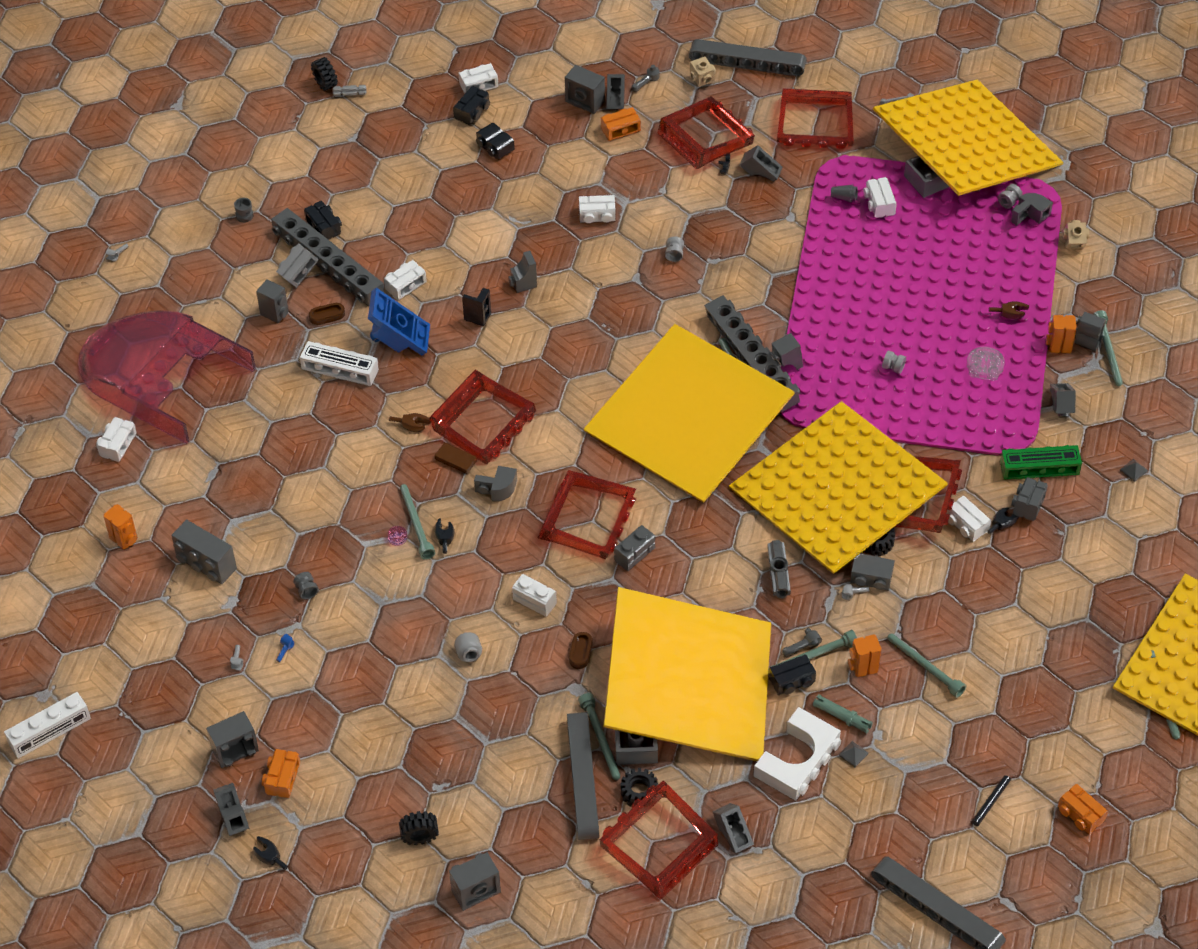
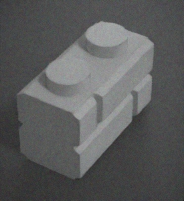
[276,243,319,288]

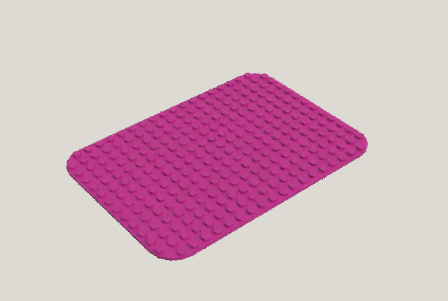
[780,155,1062,456]

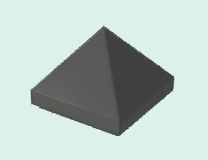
[1120,459,1148,482]
[839,741,868,767]

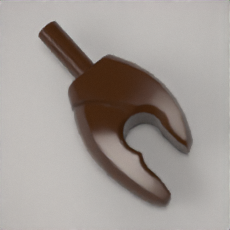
[989,301,1029,320]
[389,413,432,432]

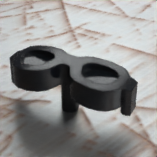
[718,153,730,174]

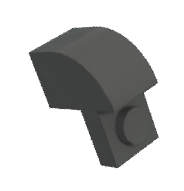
[1011,193,1053,226]
[474,466,517,502]
[213,783,250,836]

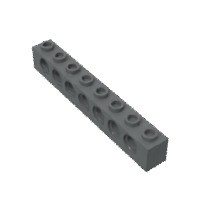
[271,208,385,306]
[704,295,800,413]

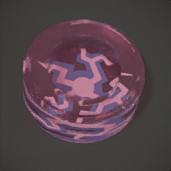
[388,526,407,546]

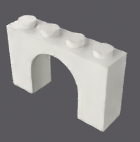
[754,707,841,801]

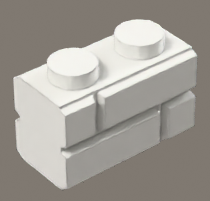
[459,63,498,93]
[863,177,897,218]
[579,195,615,223]
[384,260,427,300]
[96,417,136,462]
[946,496,991,542]
[512,574,557,617]

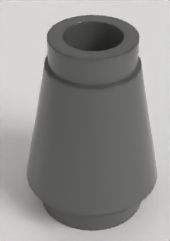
[831,184,858,202]

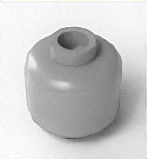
[454,632,482,662]

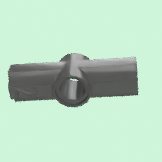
[767,540,791,598]

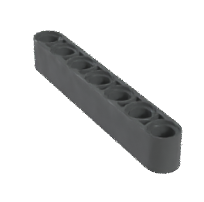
[689,39,807,76]
[567,712,599,840]
[871,856,1006,949]

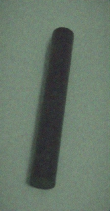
[972,775,1011,826]

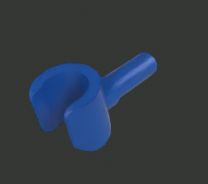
[276,634,295,662]

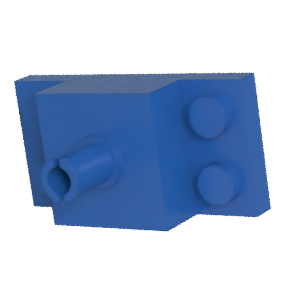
[368,288,430,355]

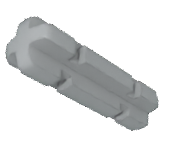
[333,85,367,96]

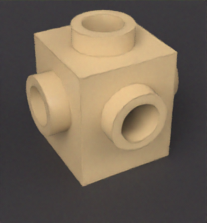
[690,57,716,87]
[1062,220,1089,248]

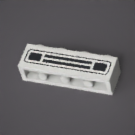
[300,341,379,386]
[4,692,91,758]

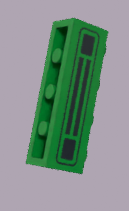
[1000,445,1082,480]

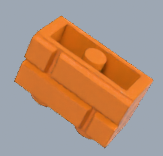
[601,107,641,141]
[1046,315,1076,353]
[103,504,138,550]
[848,634,881,677]
[262,749,300,798]
[1058,784,1108,834]

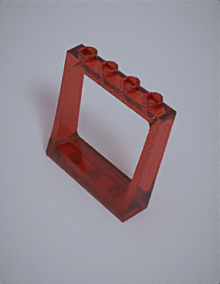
[777,88,854,149]
[657,96,755,169]
[429,370,536,465]
[895,456,962,533]
[537,470,636,560]
[599,780,718,900]

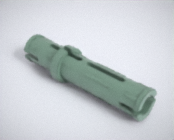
[813,694,873,734]

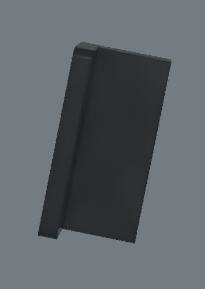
[462,288,491,326]

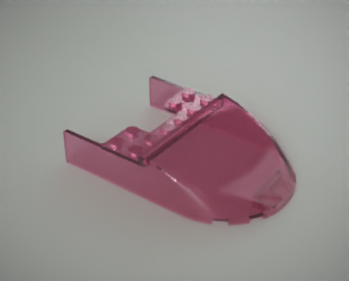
[78,310,256,444]

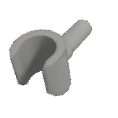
[106,244,128,261]
[842,584,869,600]
[230,645,244,671]

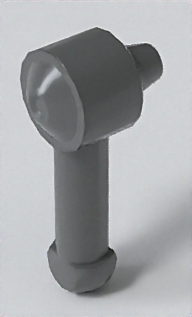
[631,65,660,92]
[782,628,822,657]

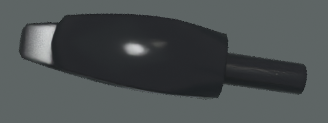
[987,507,1019,534]
[434,518,455,554]
[253,836,288,870]

